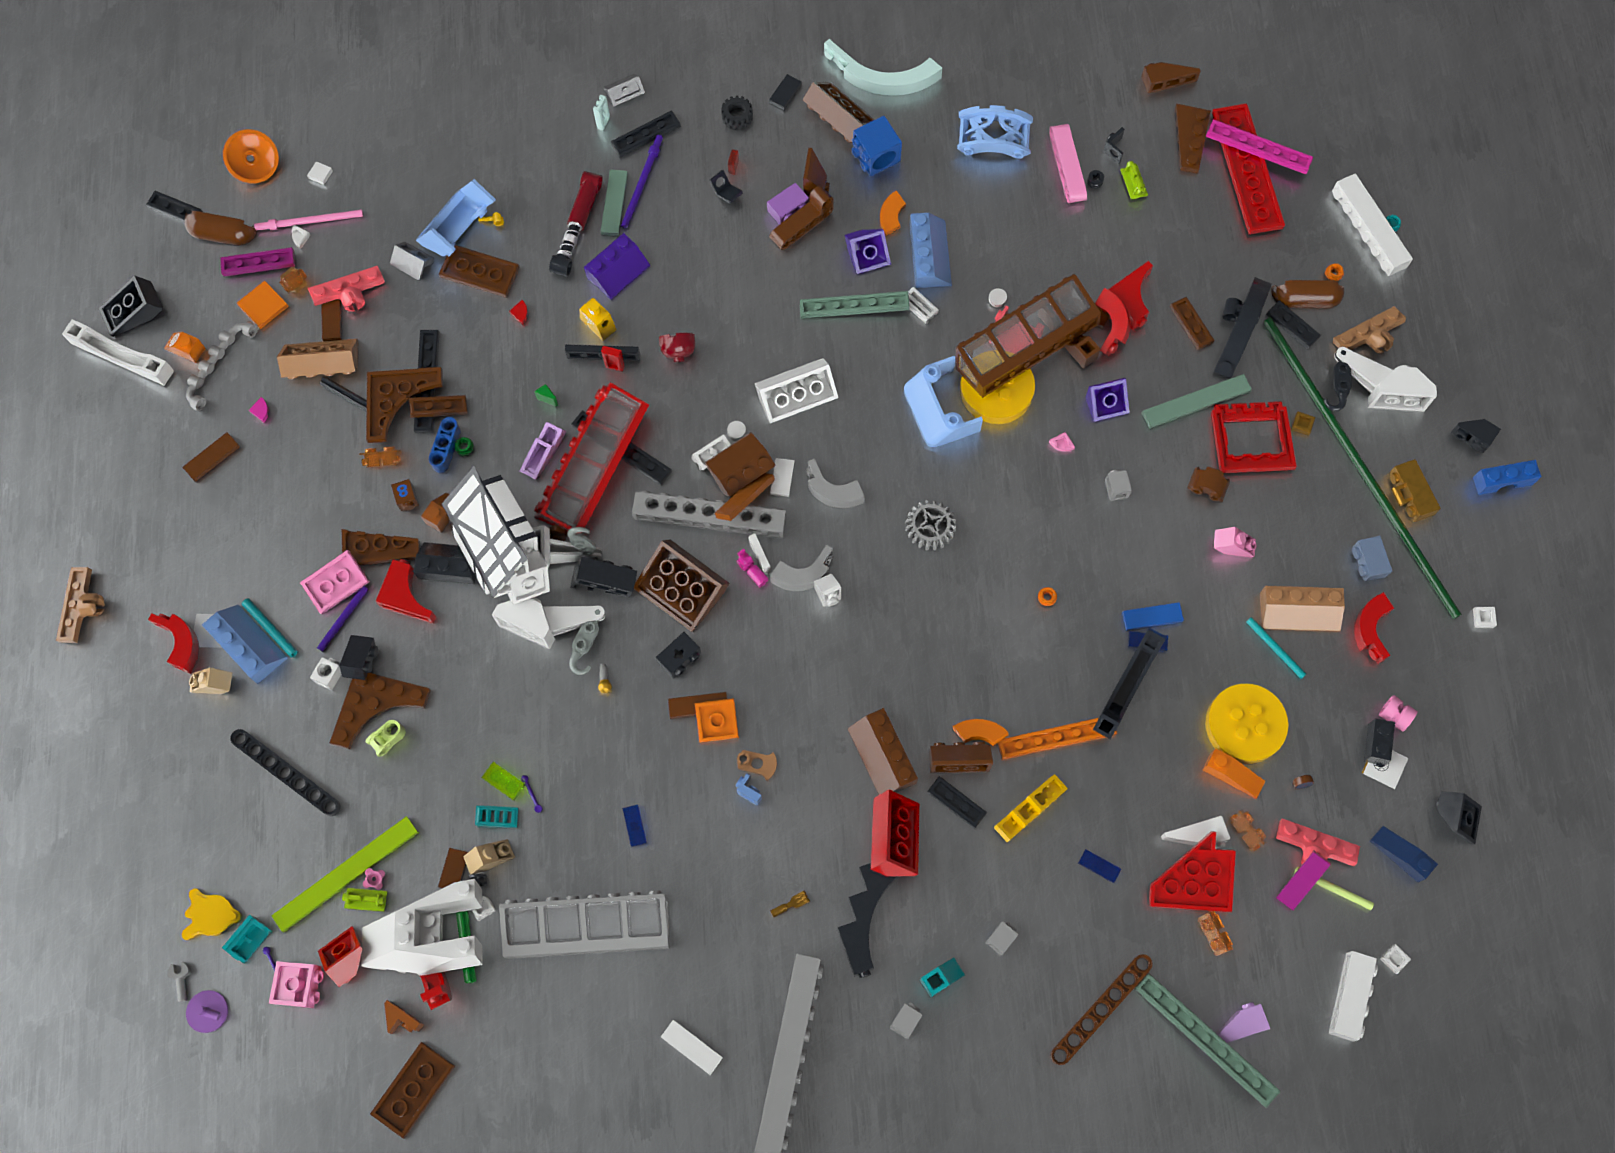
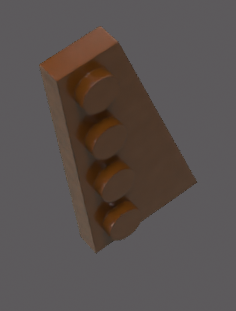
[1175,103,1211,174]
[341,529,420,565]

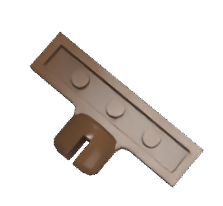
[1333,306,1406,354]
[56,567,105,643]

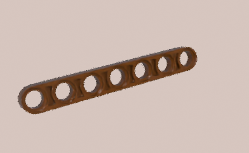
[1050,954,1153,1065]

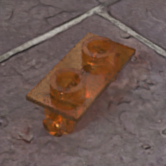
[359,446,401,468]
[1230,810,1267,851]
[1198,911,1233,956]

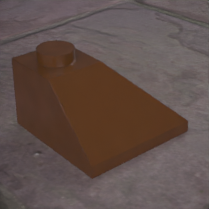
[803,147,830,198]

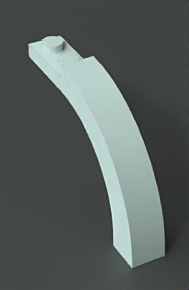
[824,39,942,96]

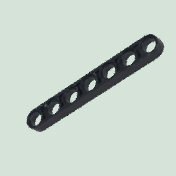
[230,729,341,816]

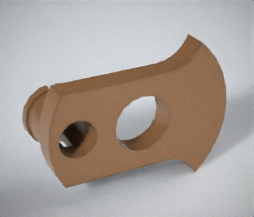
[737,750,777,781]

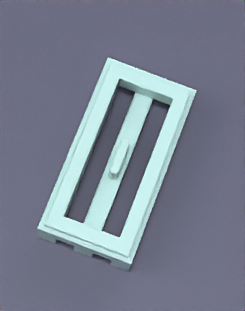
[593,95,610,130]

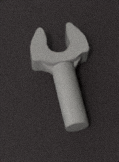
[168,962,191,1002]

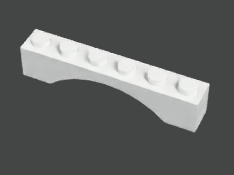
[62,319,174,386]

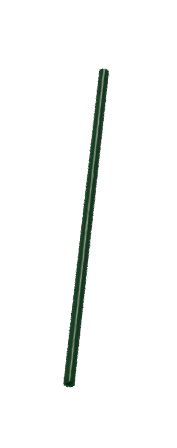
[1263,317,1462,619]

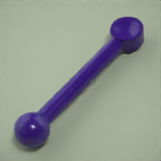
[521,775,543,813]
[262,946,276,972]

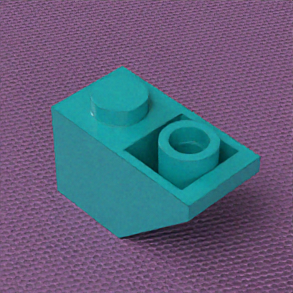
[920,957,965,998]

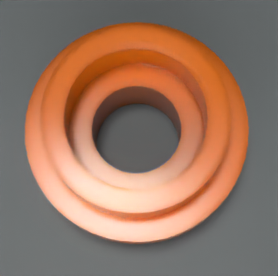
[1325,263,1344,281]
[1038,587,1057,606]

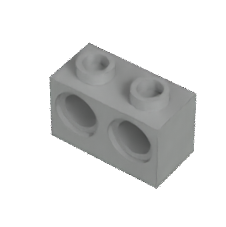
[890,1003,922,1039]

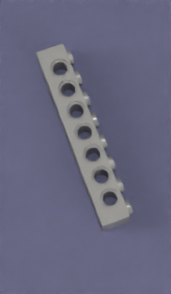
[632,491,786,538]

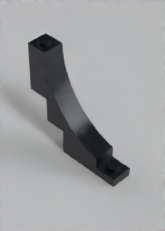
[837,863,900,979]

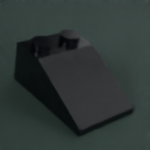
[99,275,163,337]

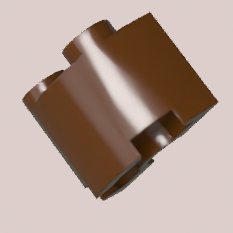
[1187,467,1230,502]

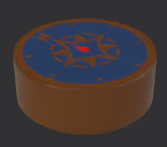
[1292,775,1314,789]

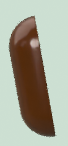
[185,211,257,246]
[1271,280,1344,309]

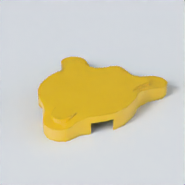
[181,888,242,940]

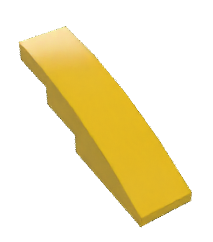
[994,774,1068,843]

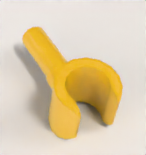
[478,212,504,226]

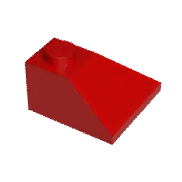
[318,926,362,987]

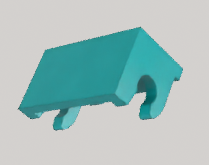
[222,915,272,964]

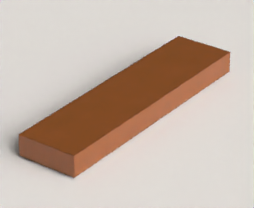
[715,473,775,521]

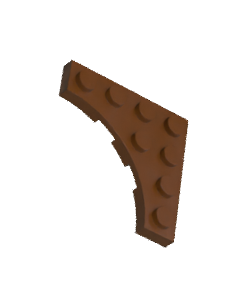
[366,367,443,443]
[329,673,431,750]

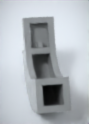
[806,458,865,508]
[770,545,834,591]

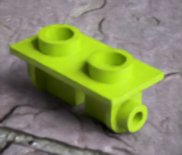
[1120,161,1148,200]
[342,888,388,912]

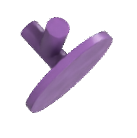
[186,990,228,1033]

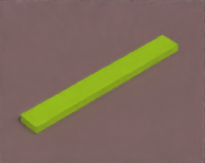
[271,816,419,933]

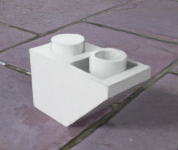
[814,574,841,607]

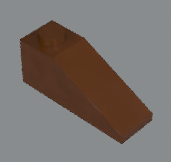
[1141,62,1201,94]

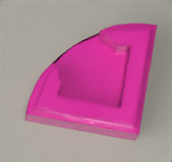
[249,397,268,423]

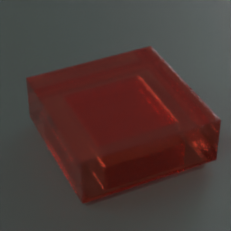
[728,149,739,175]

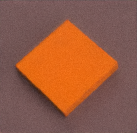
[237,281,289,329]
[695,698,739,743]

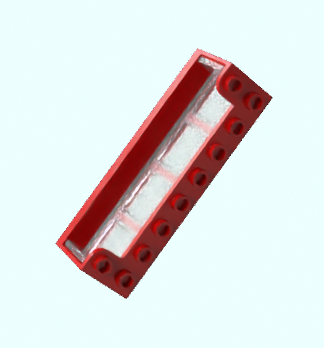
[534,382,649,533]

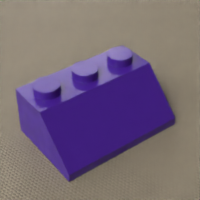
[584,233,650,300]

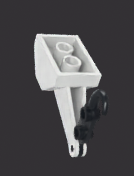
[1324,347,1437,412]

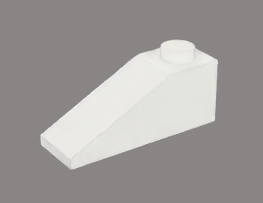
[1161,816,1230,849]

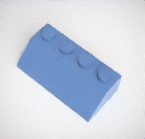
[910,213,952,288]
[202,605,288,684]

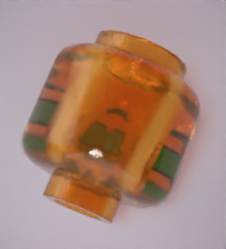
[279,267,307,294]

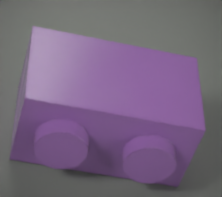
[767,183,808,225]

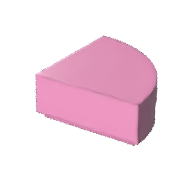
[1049,432,1075,451]

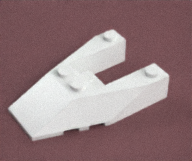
[361,879,483,976]

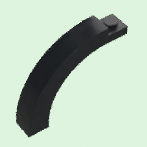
[1214,277,1272,378]
[1093,627,1166,740]

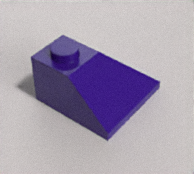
[844,229,891,274]

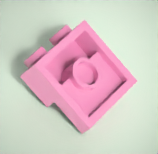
[269,961,324,1008]

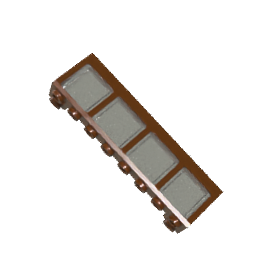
[955,274,1101,398]

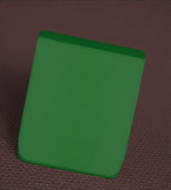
[534,384,558,407]

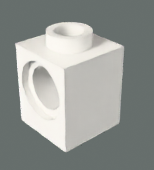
[310,658,341,690]

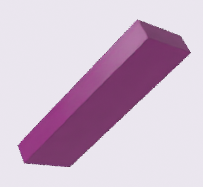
[1276,850,1331,910]

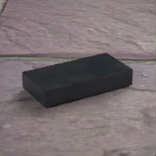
[769,74,802,110]

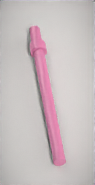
[254,210,363,231]

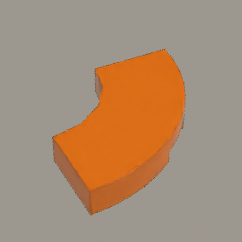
[880,190,906,236]
[953,719,1008,746]

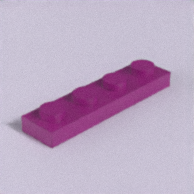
[220,247,295,277]

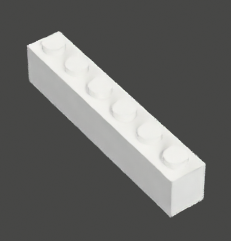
[1332,173,1413,276]

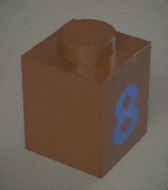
[391,479,419,511]

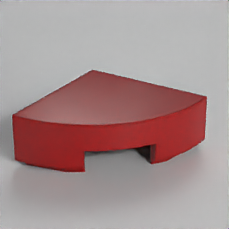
[509,300,528,325]

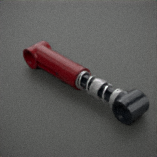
[549,171,603,277]

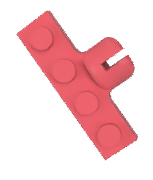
[308,265,385,312]
[1276,818,1360,866]

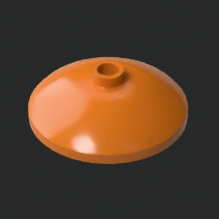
[223,129,279,184]

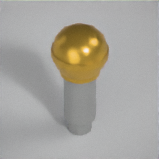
[598,664,612,693]

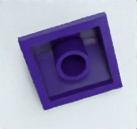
[1085,378,1130,422]

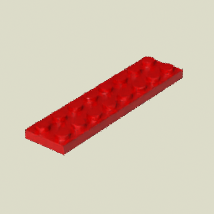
[1212,103,1285,235]

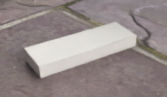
[661,1020,723,1075]

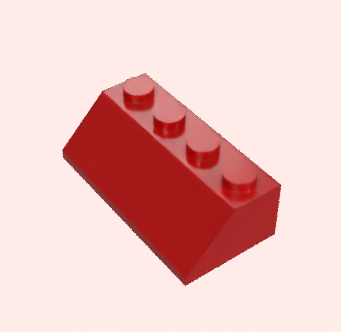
[871,789,920,876]

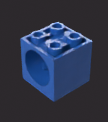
[852,115,902,176]

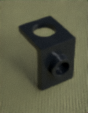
[1103,127,1125,164]
[709,170,743,203]

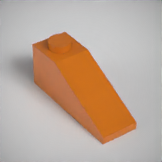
[1202,748,1265,799]

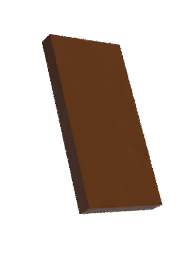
[439,245,520,298]
[370,1042,455,1139]

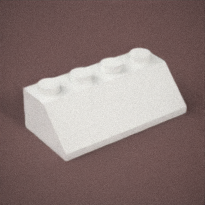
[754,358,839,423]

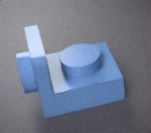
[736,773,762,806]

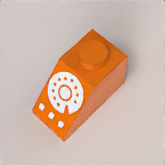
[164,332,206,363]

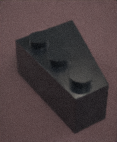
[570,556,637,597]

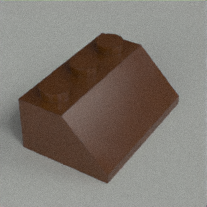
[705,432,776,497]
[929,742,993,773]

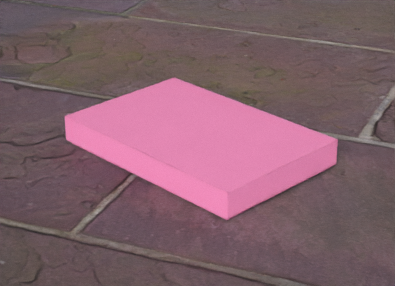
[300,550,370,614]

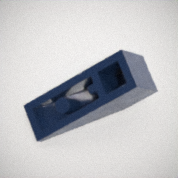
[1370,826,1438,882]

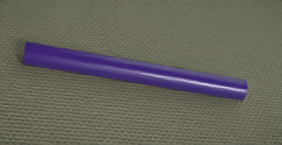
[316,586,369,652]

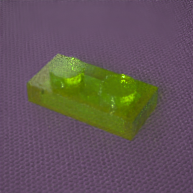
[481,762,526,801]

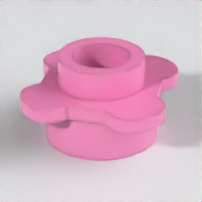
[363,868,385,890]

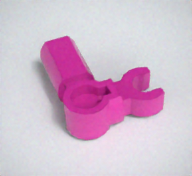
[736,549,768,588]

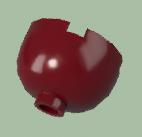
[659,332,695,362]

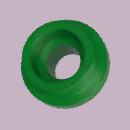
[455,437,474,455]

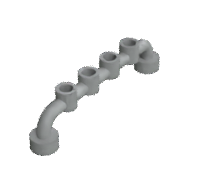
[186,321,258,411]

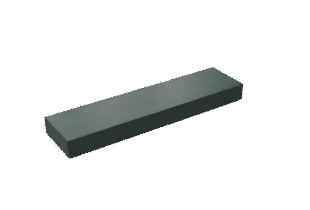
[601,170,628,236]

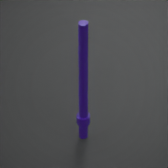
[621,135,663,228]

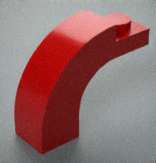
[1095,288,1131,357]
[1354,592,1394,664]
[148,613,199,674]
[420,972,452,1010]

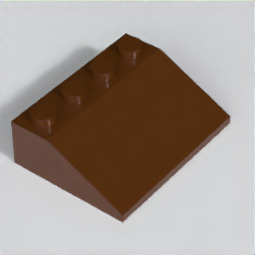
[634,539,730,632]

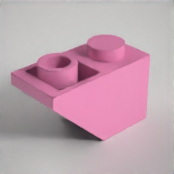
[1214,527,1257,558]

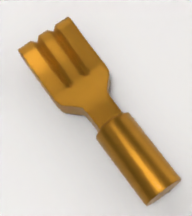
[770,890,810,918]

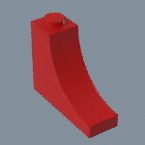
[1108,261,1153,330]
[376,559,436,624]

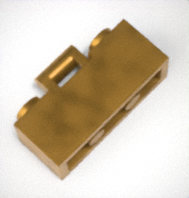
[1389,459,1441,522]

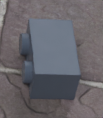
[1352,536,1392,582]

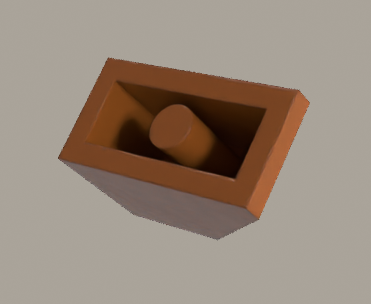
[421,492,450,533]

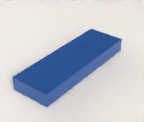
[1122,602,1184,631]

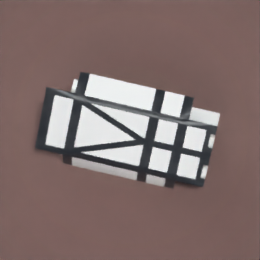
[442,466,550,604]

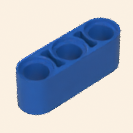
[429,417,461,473]

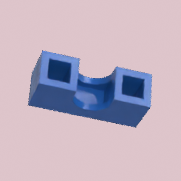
[1473,460,1541,495]

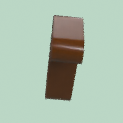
[769,185,834,250]

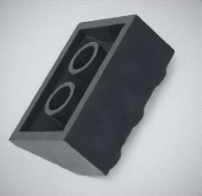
[413,542,476,585]

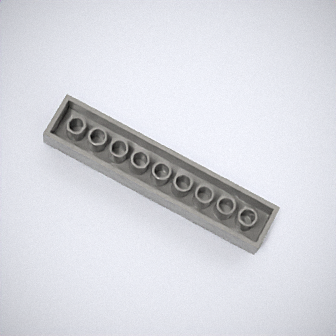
[754,954,824,1153]

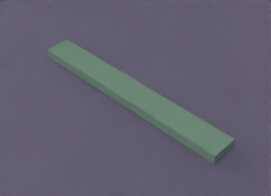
[1135,973,1281,1108]

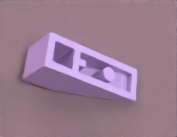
[1216,1002,1270,1043]

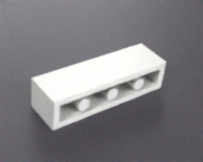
[1329,951,1378,1041]

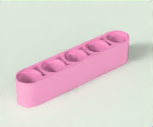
[1050,124,1087,203]

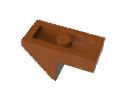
[384,1000,424,1034]

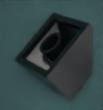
[1437,791,1482,844]

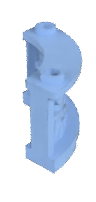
[957,105,1033,159]

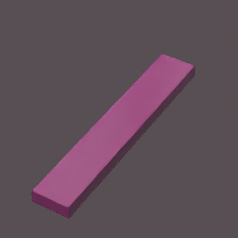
[1206,119,1313,174]

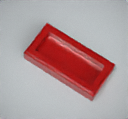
[601,346,625,372]

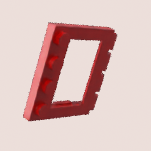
[1211,401,1297,473]

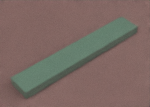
[800,291,910,319]
[1142,374,1252,429]

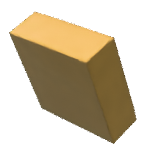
[1291,411,1316,436]

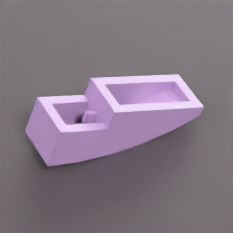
[520,422,567,480]

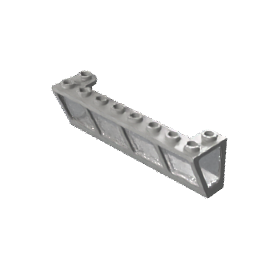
[499,891,670,959]

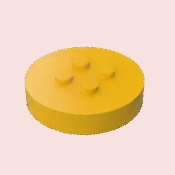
[960,350,1035,424]
[1205,683,1288,764]

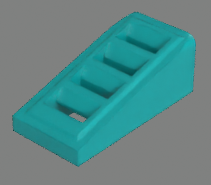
[475,806,519,828]

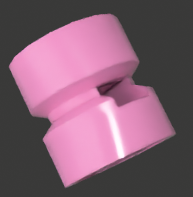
[1379,695,1418,732]

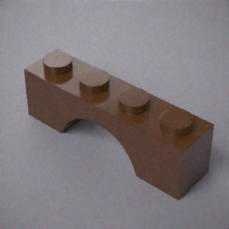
[1037,299,1101,369]

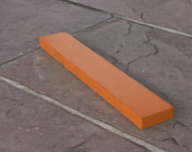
[997,718,1117,760]

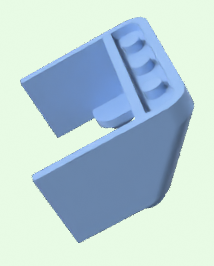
[416,179,496,257]
[904,356,983,447]

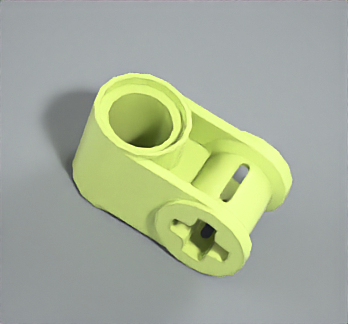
[366,720,406,757]

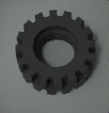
[721,95,753,130]

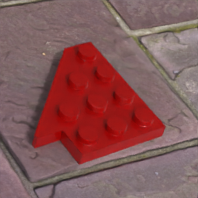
[1149,831,1236,912]

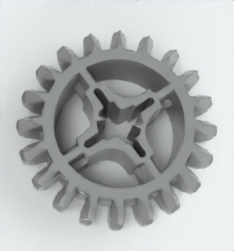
[905,500,956,551]

